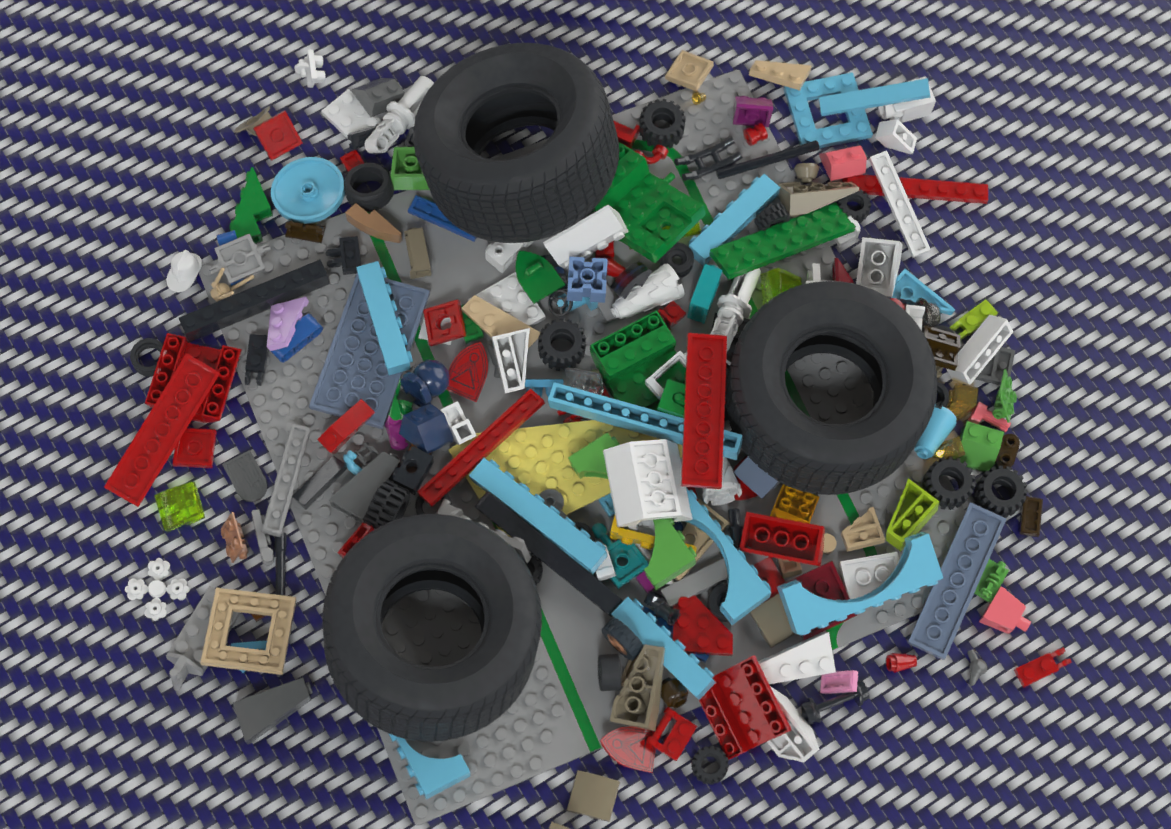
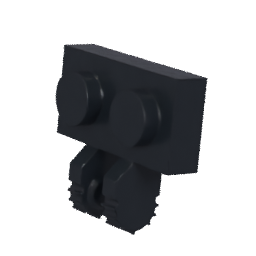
[326,236,361,275]

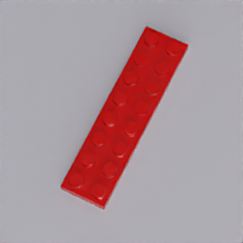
[681,333,727,489]
[104,353,220,507]

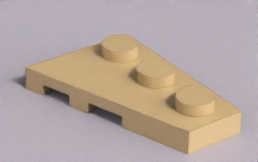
[749,60,812,90]

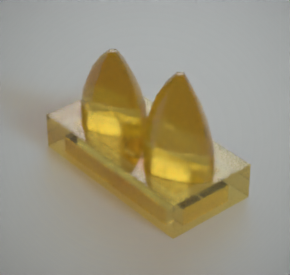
[932,436,966,460]

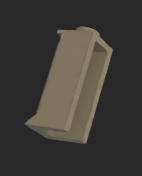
[404,227,432,279]

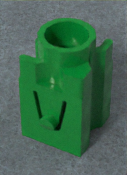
[657,379,685,418]

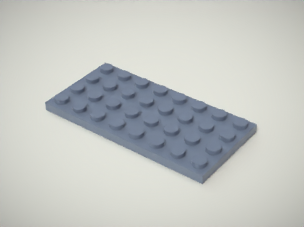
[309,273,430,429]

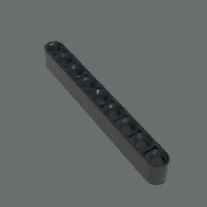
[474,491,623,617]

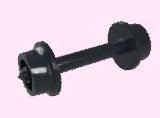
[800,680,870,724]

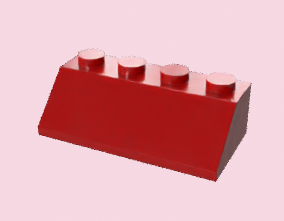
[739,512,825,566]

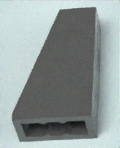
[329,451,401,523]
[233,678,313,744]

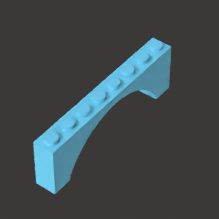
[685,488,771,625]
[777,532,943,636]

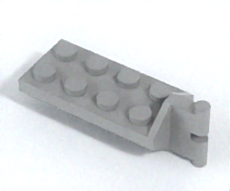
[436,499,531,564]
[166,586,241,690]

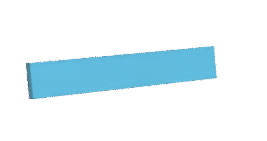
[819,78,931,116]

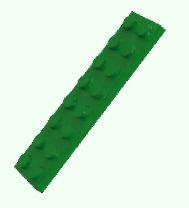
[709,202,856,280]

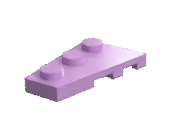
[267,297,309,351]

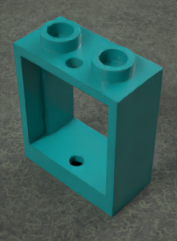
[687,264,723,324]

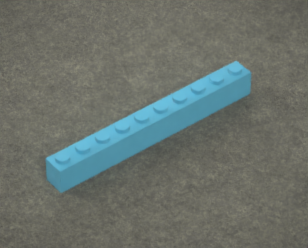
[548,382,743,460]

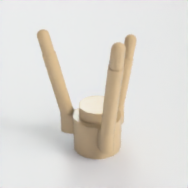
[210,268,254,302]

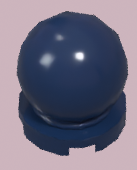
[400,360,450,407]

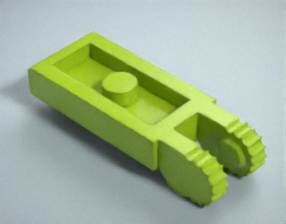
[949,299,998,340]

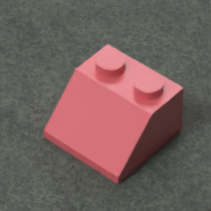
[819,145,867,181]

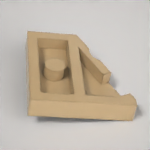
[841,507,885,552]

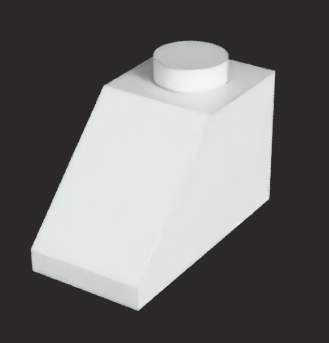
[875,119,917,154]

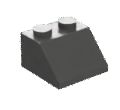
[352,78,405,117]

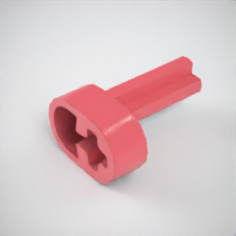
[968,401,1011,432]

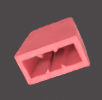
[979,586,1031,634]

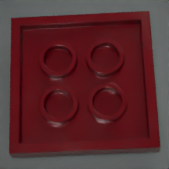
[778,561,857,640]

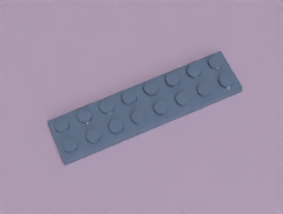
[908,502,1006,660]

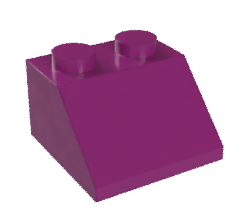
[733,96,773,127]

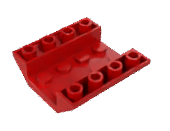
[145,333,242,423]
[699,655,791,760]

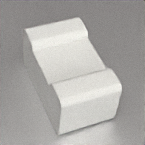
[596,545,616,581]

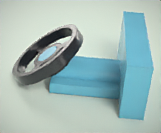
[548,279,598,316]

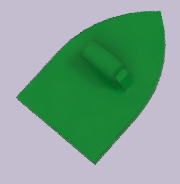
[515,251,565,304]

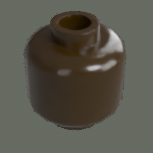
[660,677,688,709]

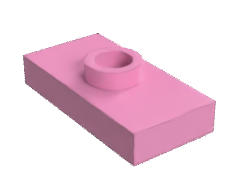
[820,670,858,694]

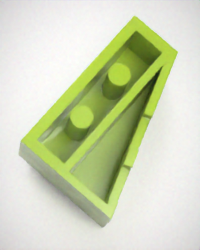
[886,478,939,552]

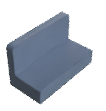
[734,456,778,498]

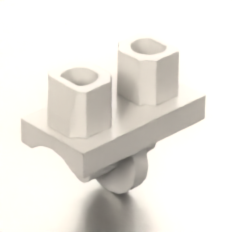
[295,50,325,88]

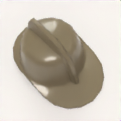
[234,106,271,136]

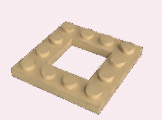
[201,588,296,675]

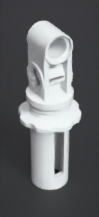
[365,76,434,153]
[710,268,761,351]

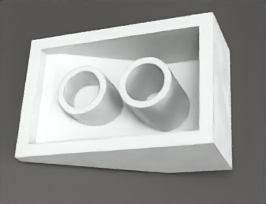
[856,237,903,297]

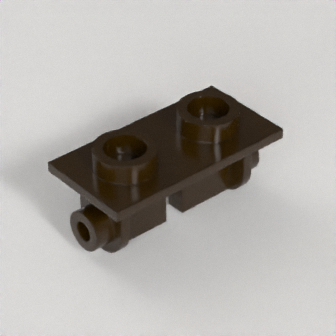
[285,220,326,243]

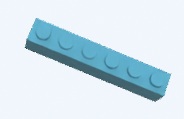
[688,174,780,267]
[356,261,413,375]
[611,597,716,700]

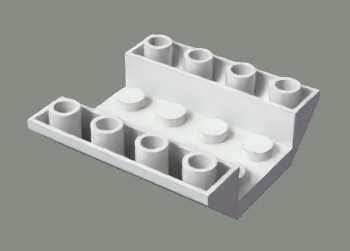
[603,439,692,527]

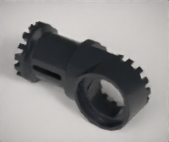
[644,591,680,626]

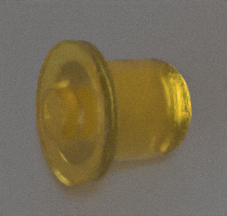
[692,92,706,105]

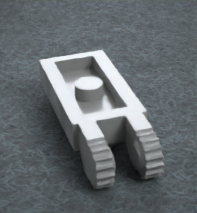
[252,509,274,566]

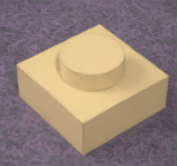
[778,558,802,578]

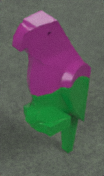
[384,379,414,451]

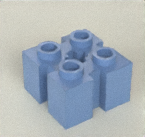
[567,256,607,303]

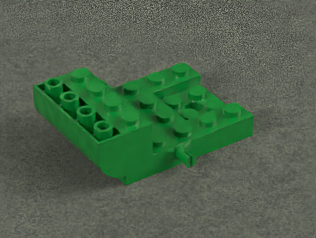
[587,142,706,263]
[590,310,686,411]

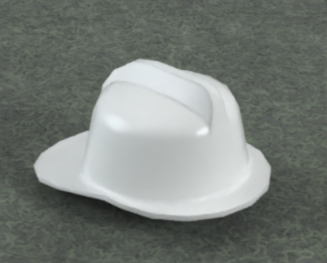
[166,250,202,292]

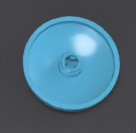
[271,157,345,224]

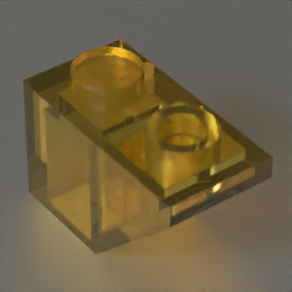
[947,384,978,422]

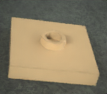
[665,50,714,92]

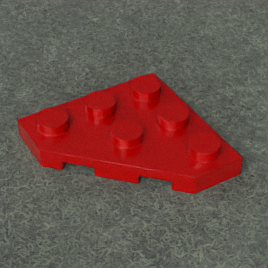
[673,595,733,656]

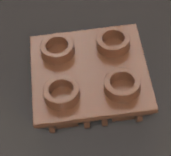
[221,512,248,563]

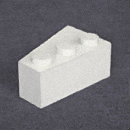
[491,328,530,393]

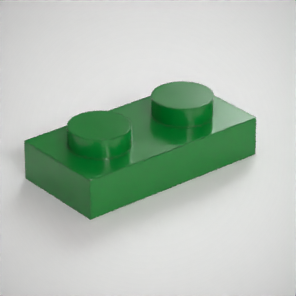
[461,304,484,344]

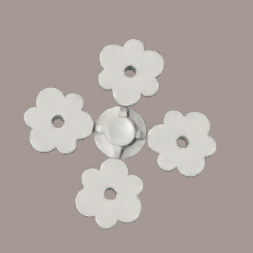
[125,558,190,621]

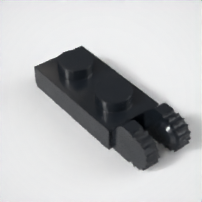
[244,334,268,386]

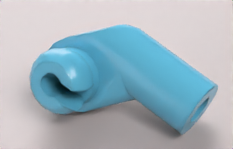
[343,450,362,476]

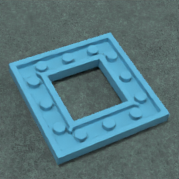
[783,72,873,148]

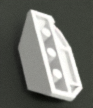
[767,686,820,763]

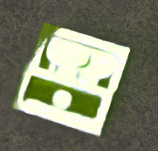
[154,482,206,532]

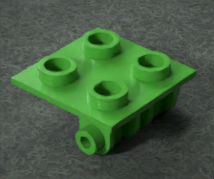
[993,369,1017,423]
[974,559,1009,603]

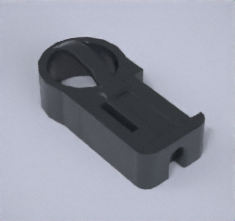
[347,126,377,150]

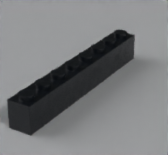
[179,259,330,342]

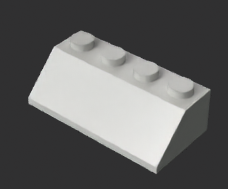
[543,205,629,269]

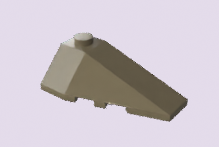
[777,182,859,217]
[610,644,665,731]

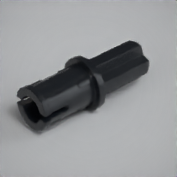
[728,508,743,548]

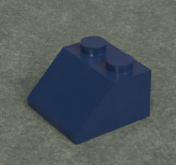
[399,403,454,454]

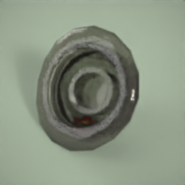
[915,297,941,331]

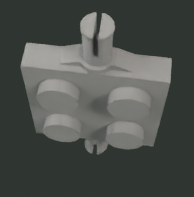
[208,234,271,284]

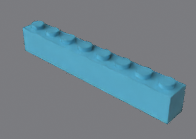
[469,458,608,574]

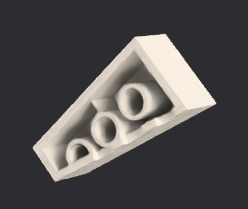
[758,632,836,684]

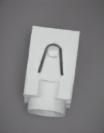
[878,77,936,123]

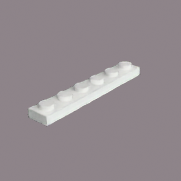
[869,151,931,258]

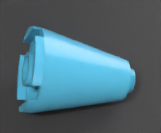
[914,404,957,459]

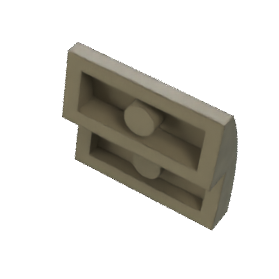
[749,594,796,648]
[567,771,620,822]

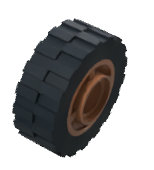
[601,617,644,661]

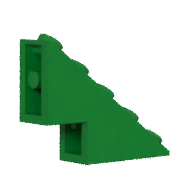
[230,167,273,244]

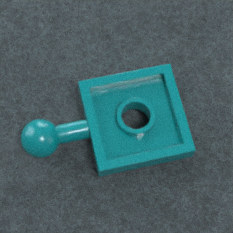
[592,523,649,589]

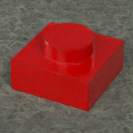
[340,150,364,172]

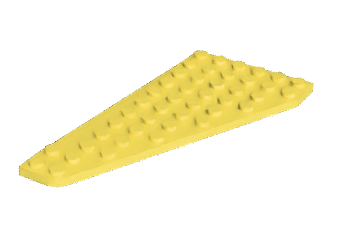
[448,420,682,538]

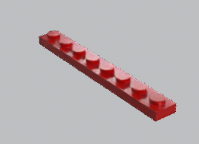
[842,174,988,204]
[417,389,545,507]

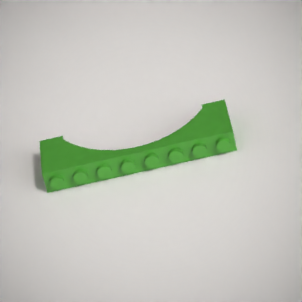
[568,432,697,590]

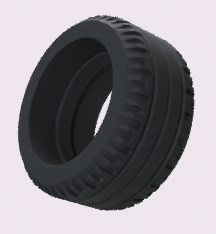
[344,163,394,212]

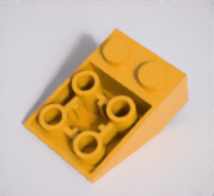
[770,484,819,523]

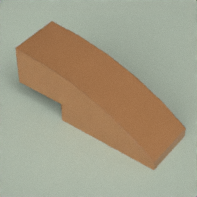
[345,203,402,243]

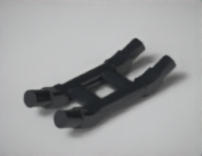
[674,137,743,181]

